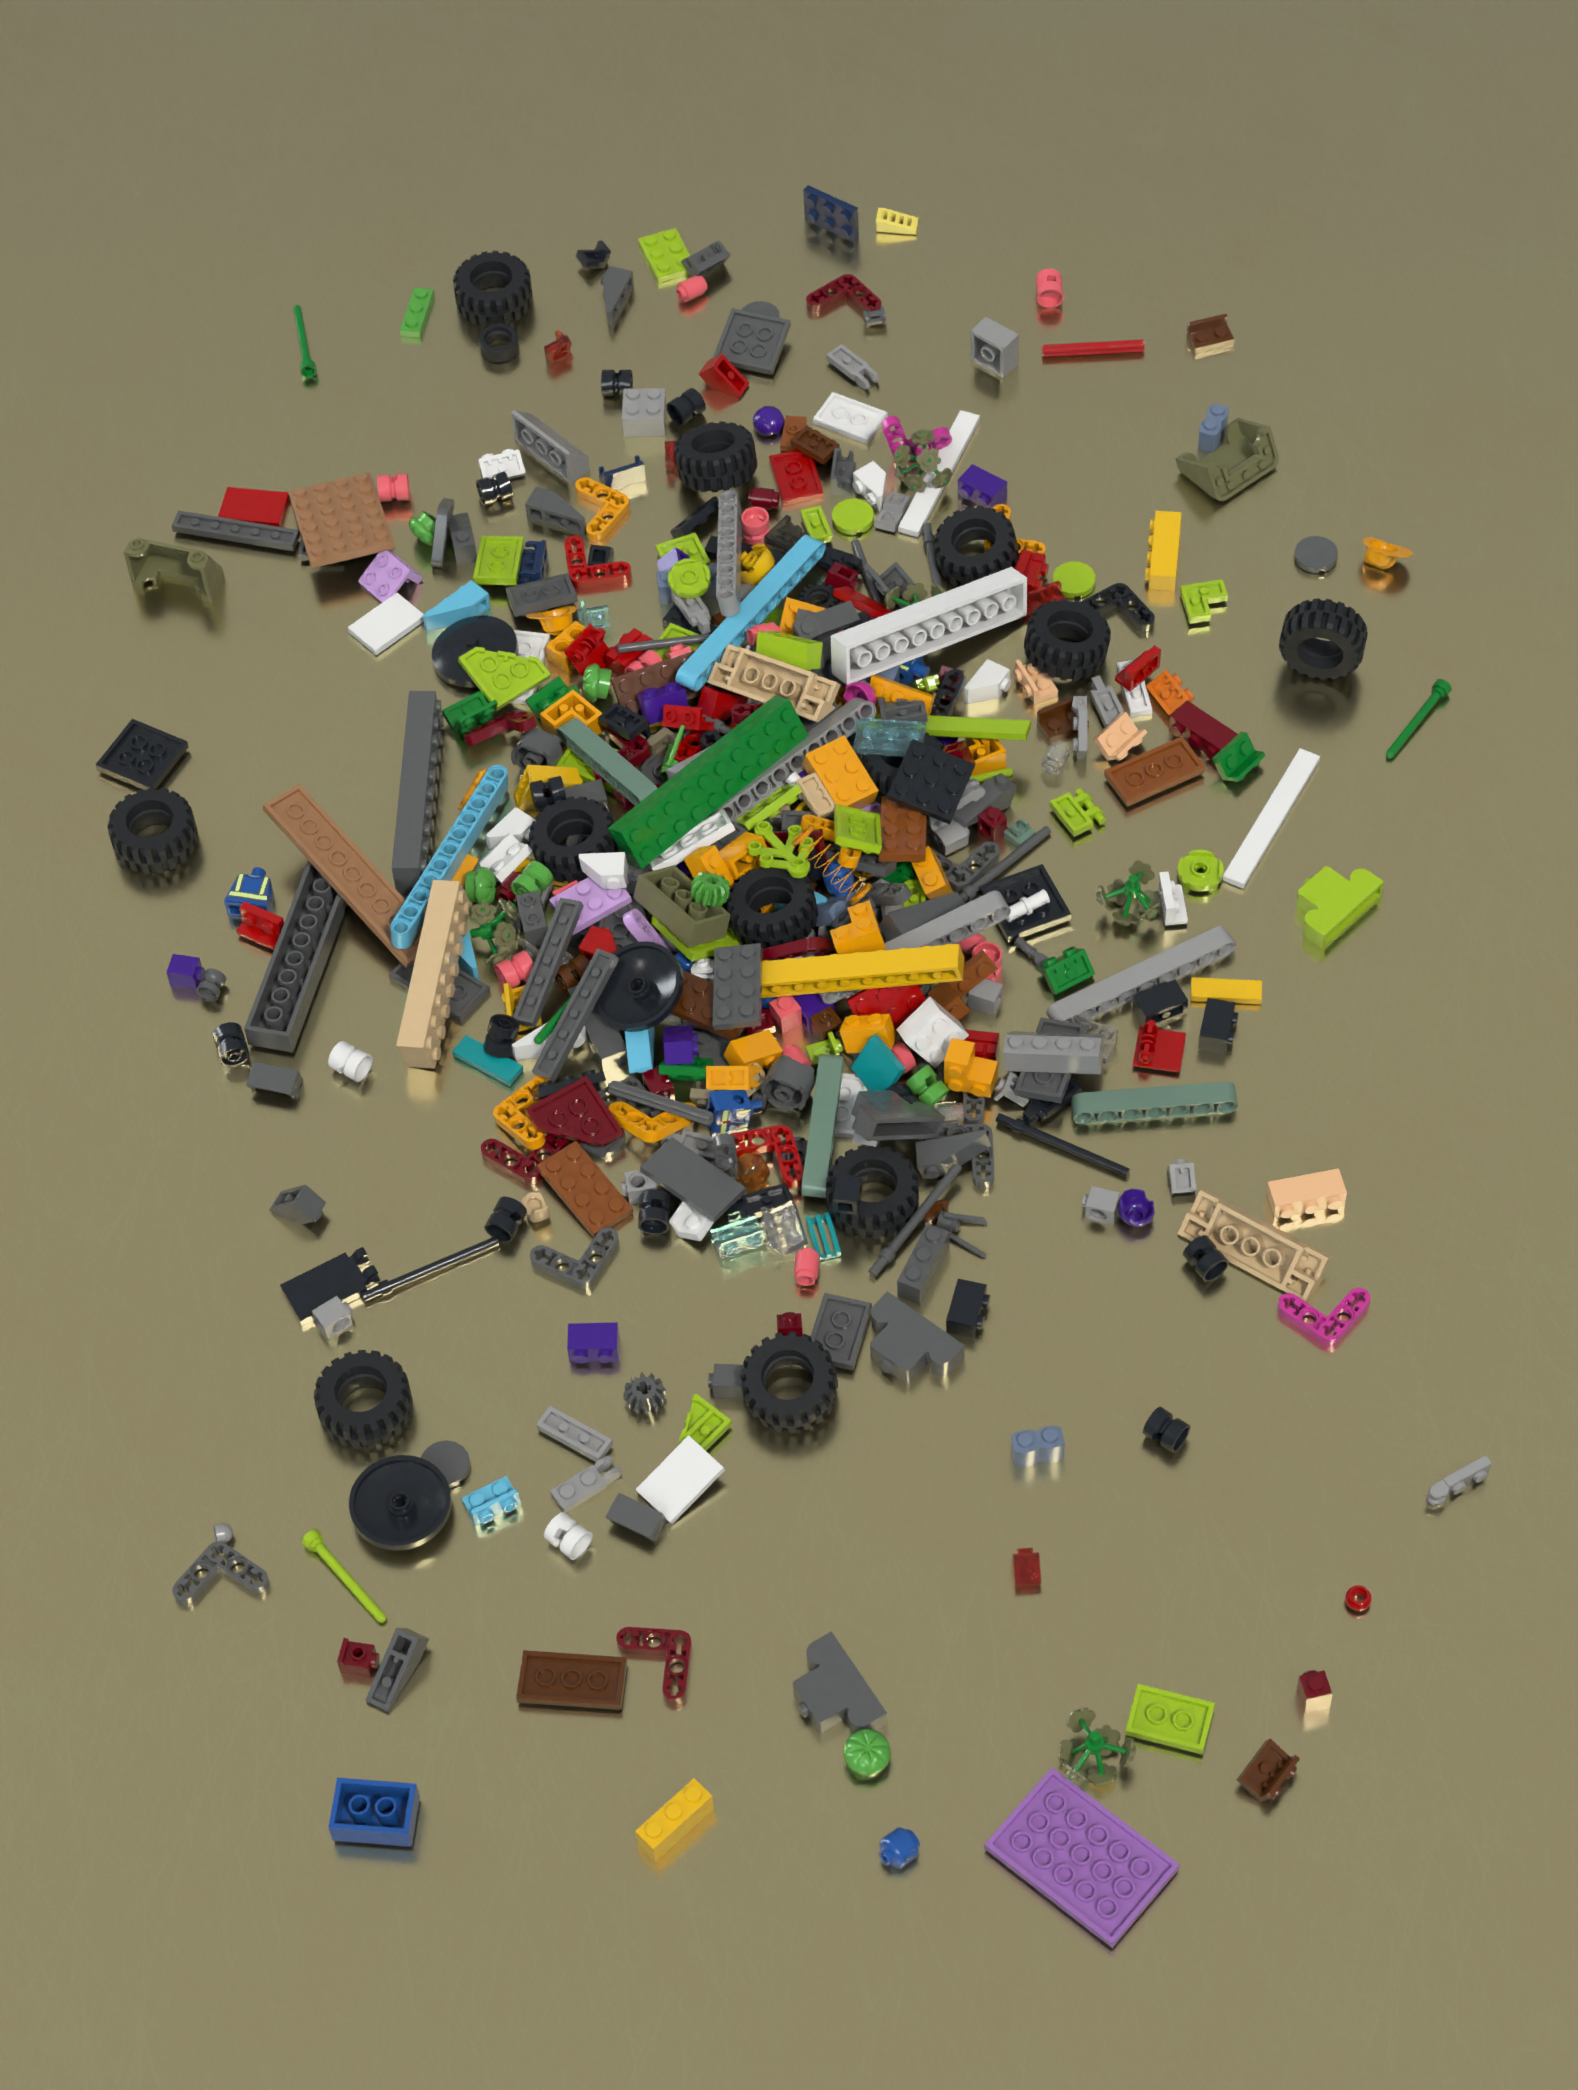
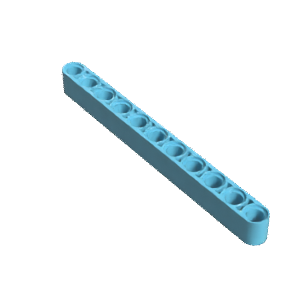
[675,534,826,692]
[390,765,508,949]

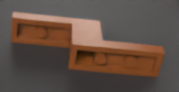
[900,949,998,1055]

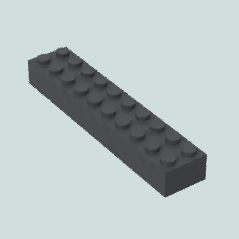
[392,691,444,896]
[244,861,348,1052]

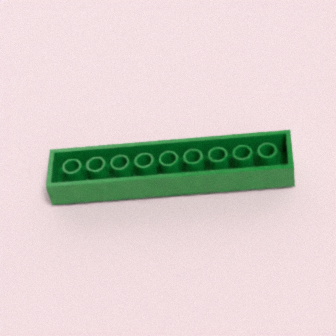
[608,696,808,869]

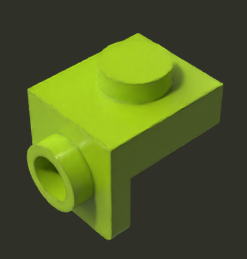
[805,1032,843,1070]

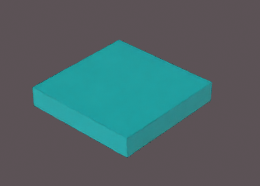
[851,1034,906,1091]

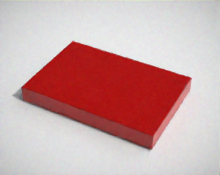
[769,450,824,506]
[218,487,289,527]

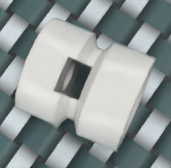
[328,1041,373,1082]
[544,1512,593,1560]

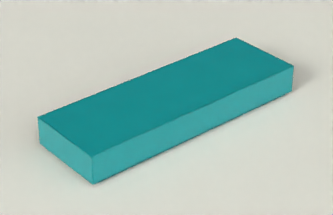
[452,1035,523,1087]

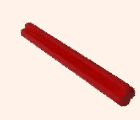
[1042,339,1145,357]

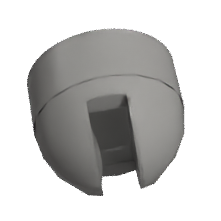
[213,1523,233,1543]

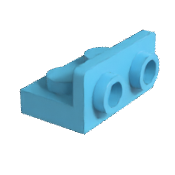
[461,1476,521,1526]

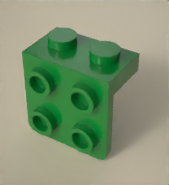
[441,690,498,735]

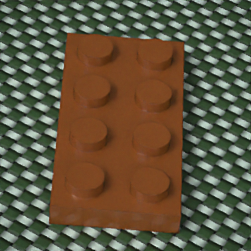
[1104,736,1205,807]
[879,796,927,862]
[537,1141,633,1238]

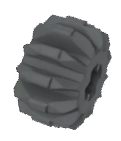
[623,1372,666,1416]

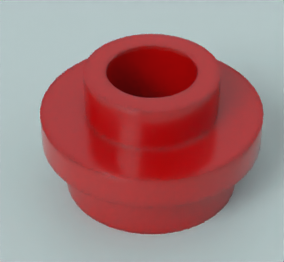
[1345,1585,1372,1611]

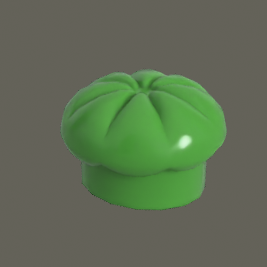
[409,511,436,546]
[582,663,612,703]
[465,866,497,905]
[843,1729,891,1775]

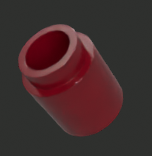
[748,487,780,510]
[496,871,522,903]

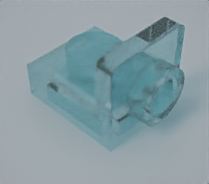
[577,600,611,628]

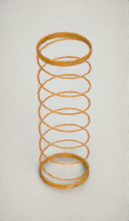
[792,824,872,905]

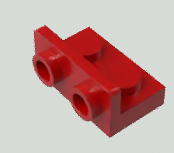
[1115,645,1161,692]
[662,704,714,731]
[236,901,284,950]

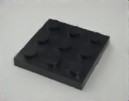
[95,719,189,790]
[886,739,975,825]
[980,864,1072,942]

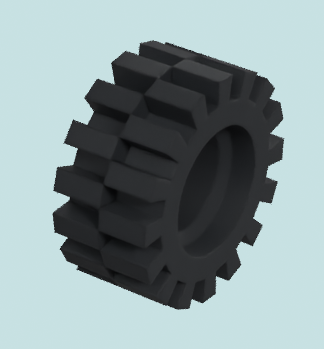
[799,582,839,609]

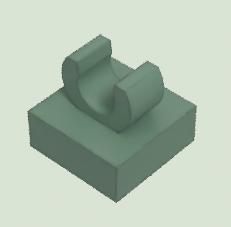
[1004,818,1036,848]

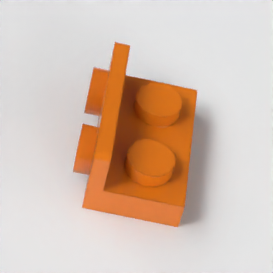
[1146,669,1196,716]

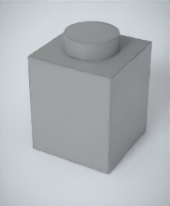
[966,979,1003,1016]

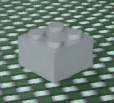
[970,317,1019,379]
[622,388,667,437]

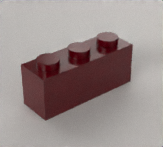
[1169,701,1238,760]

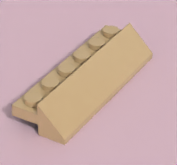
[707,644,841,723]
[1177,1189,1331,1302]

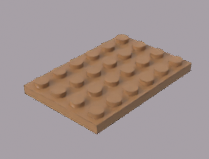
[288,472,395,569]

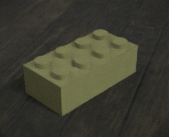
[633,865,730,948]

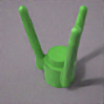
[659,725,685,781]

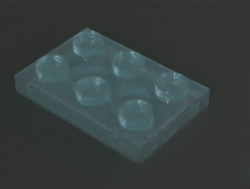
[853,718,927,757]

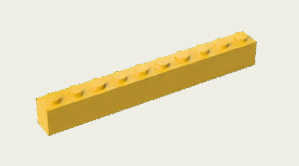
[762,944,964,998]

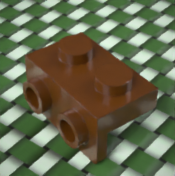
[1236,1739,1300,1802]

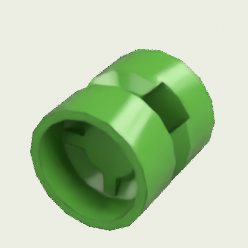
[510,861,554,896]
[905,1065,950,1107]

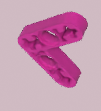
[881,416,952,462]
[1277,1288,1370,1346]

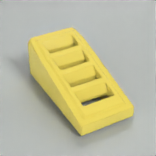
[876,208,919,235]

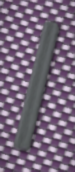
[608,1080,714,1126]

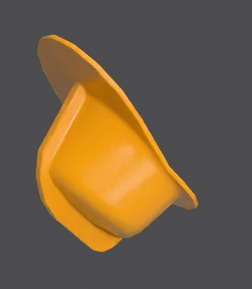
[1362,537,1413,569]
[526,606,577,635]

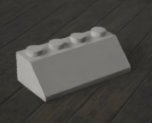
[511,410,589,484]
[1003,1031,1105,1074]

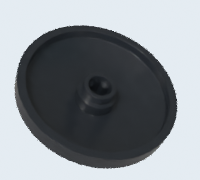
[432,615,519,687]
[595,941,684,1032]
[349,1455,452,1551]

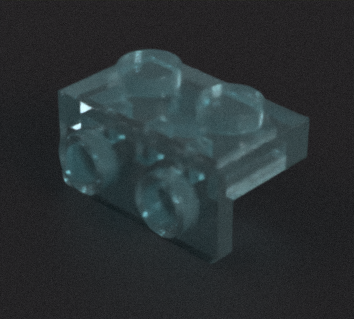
[710,1215,766,1259]

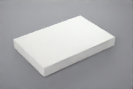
[813,392,888,444]
[348,593,424,655]
[834,1073,869,1138]
[635,1435,725,1525]

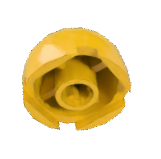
[741,543,775,586]

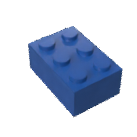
[328,1778,420,1847]

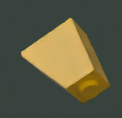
[513,765,583,811]

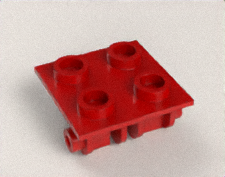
[563,623,609,678]
[1132,1020,1186,1073]

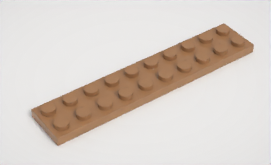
[263,784,422,969]

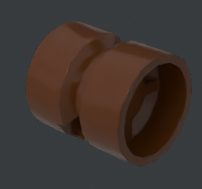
[555,954,590,996]

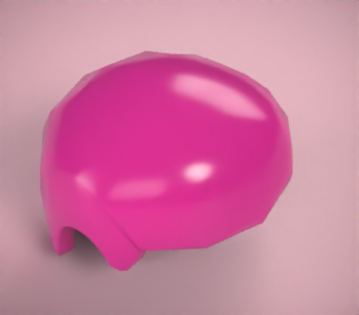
[843,681,877,712]

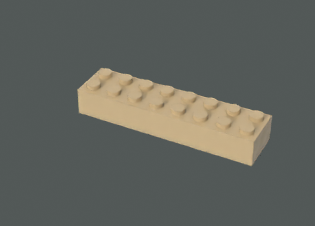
[396,880,472,1069]

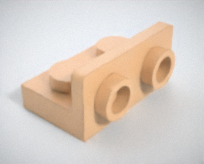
[1013,660,1058,705]
[1093,712,1147,761]

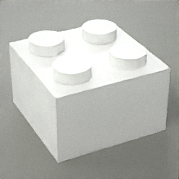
[896,997,969,1068]

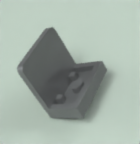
[864,562,915,608]

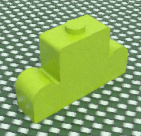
[1296,866,1384,949]

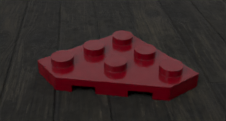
[525,1075,624,1147]

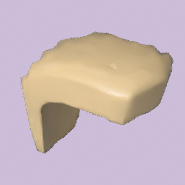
[521,1192,550,1223]

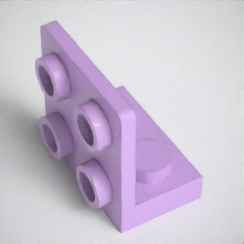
[359,550,423,603]

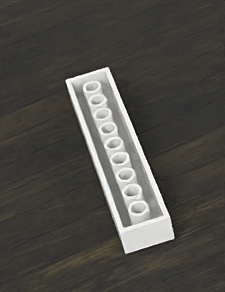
[831,567,1027,685]

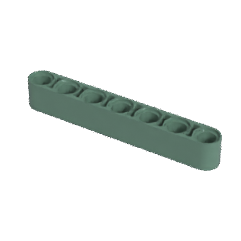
[556,717,658,806]
[801,1054,844,1198]
[1071,1082,1238,1124]

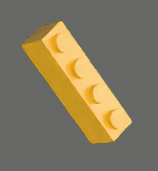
[1145,511,1181,591]

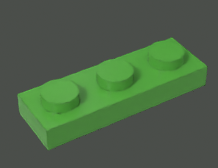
[400,287,435,338]

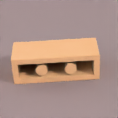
[1266,1168,1347,1219]

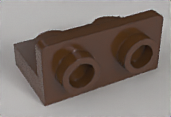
[1187,314,1235,354]
[791,426,840,465]
[1037,696,1089,744]

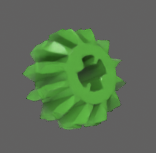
[691,871,730,908]

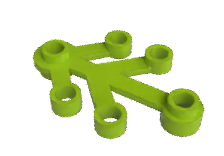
[748,821,814,878]

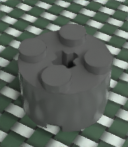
[511,727,563,775]
[761,1055,816,1111]

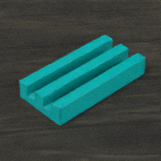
[806,1212,841,1261]

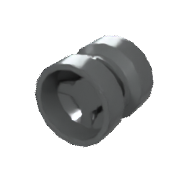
[196,968,227,1001]

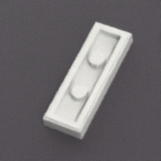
[1117,660,1152,718]

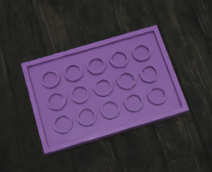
[984,1767,1180,1948]

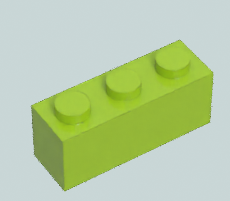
[756,630,823,672]

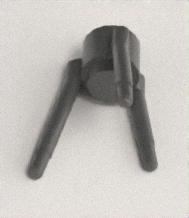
[937,1211,987,1258]

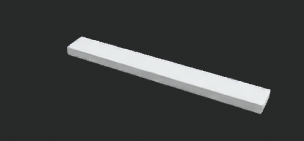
[898,410,980,537]
[1223,748,1320,889]

